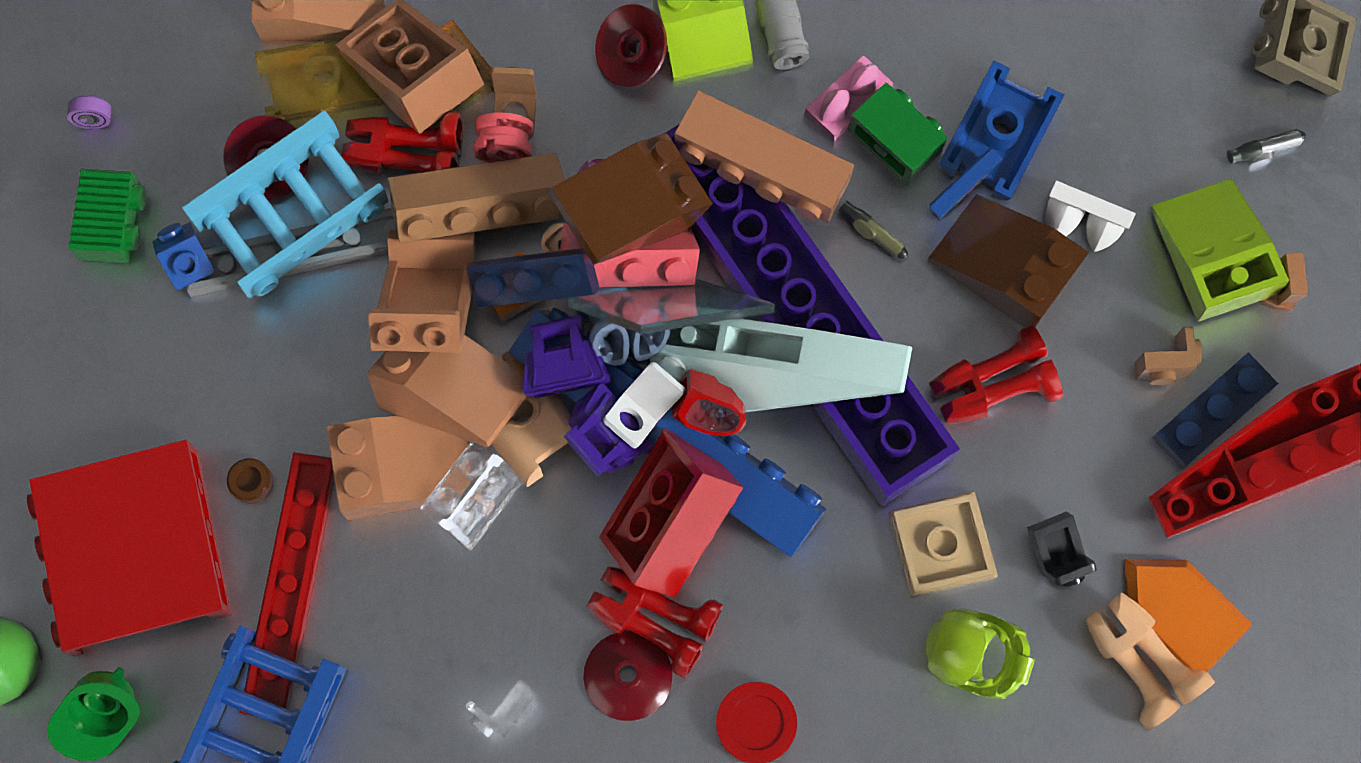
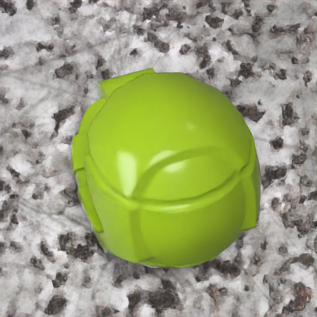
[926,608,1035,700]

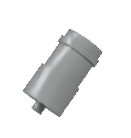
[755,0,809,70]

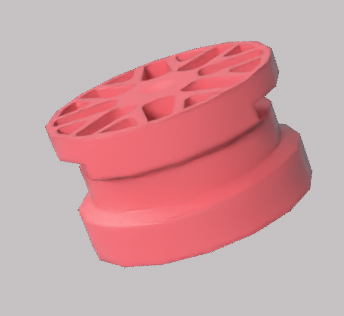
[473,112,534,163]

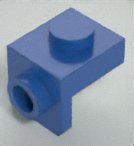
[152,222,214,290]

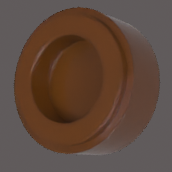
[227,458,273,504]

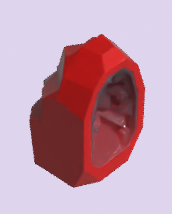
[672,369,747,436]

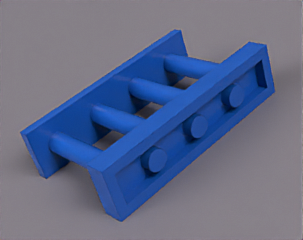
[173,626,347,763]

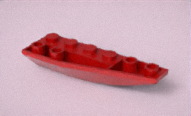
[1148,364,1361,539]

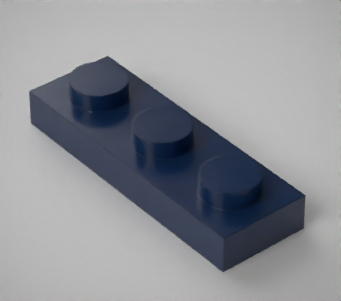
[466,248,600,308]
[1152,352,1279,469]

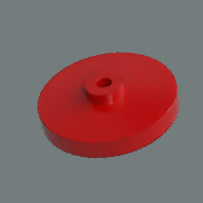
[716,682,797,763]

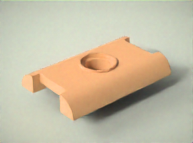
[491,352,572,487]

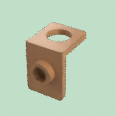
[491,67,537,134]

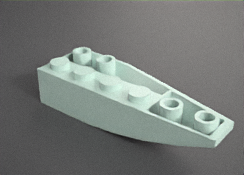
[650,308,912,413]

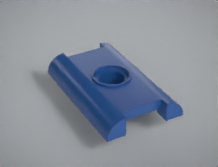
[939,61,1064,201]

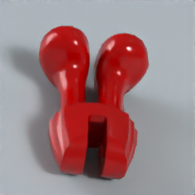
[341,111,463,176]
[929,326,1063,423]
[586,566,723,679]

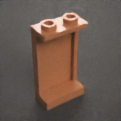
[368,230,476,353]

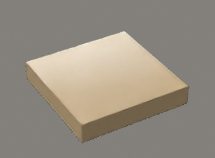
[889,492,998,598]

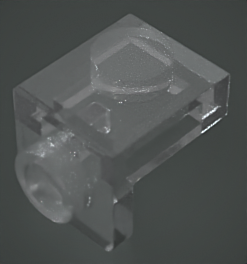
[465,680,537,738]

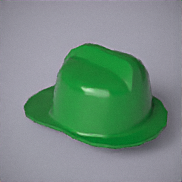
[47,667,140,761]

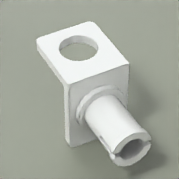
[603,356,686,448]

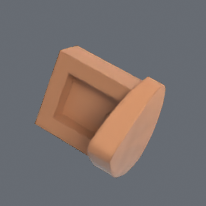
[1259,252,1308,312]

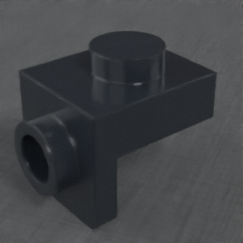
[1027,511,1097,586]

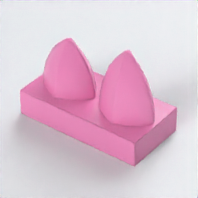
[804,55,893,142]

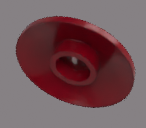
[595,4,667,88]
[223,115,309,200]
[583,631,672,721]

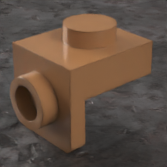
[1134,326,1202,385]

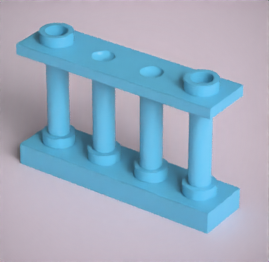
[182,110,389,299]

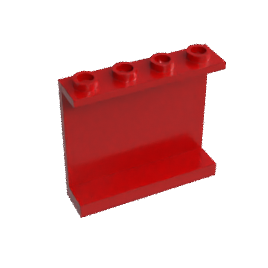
[26,439,232,657]

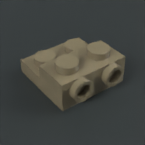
[1251,0,1357,96]

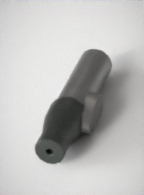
[1227,129,1306,164]

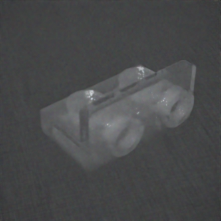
[420,442,523,551]

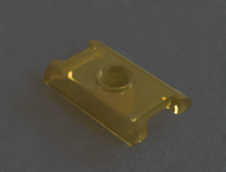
[254,37,387,122]

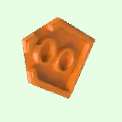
[1124,559,1253,672]

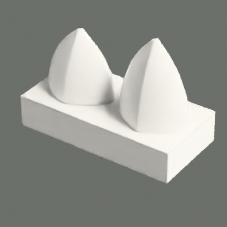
[1045,180,1136,252]

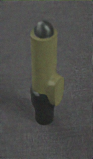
[839,201,908,259]

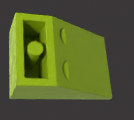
[1151,178,1289,322]

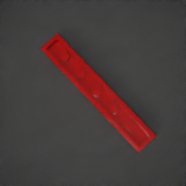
[239,452,335,716]

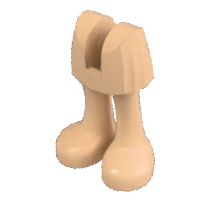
[1085,592,1215,731]

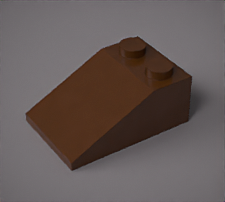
[548,133,713,265]
[928,194,1089,328]

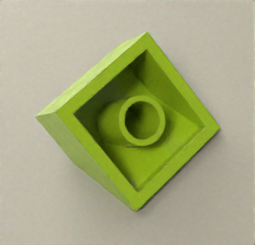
[653,0,753,82]

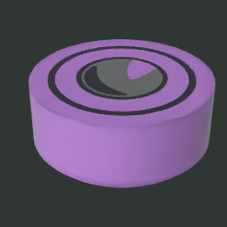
[67,96,111,129]

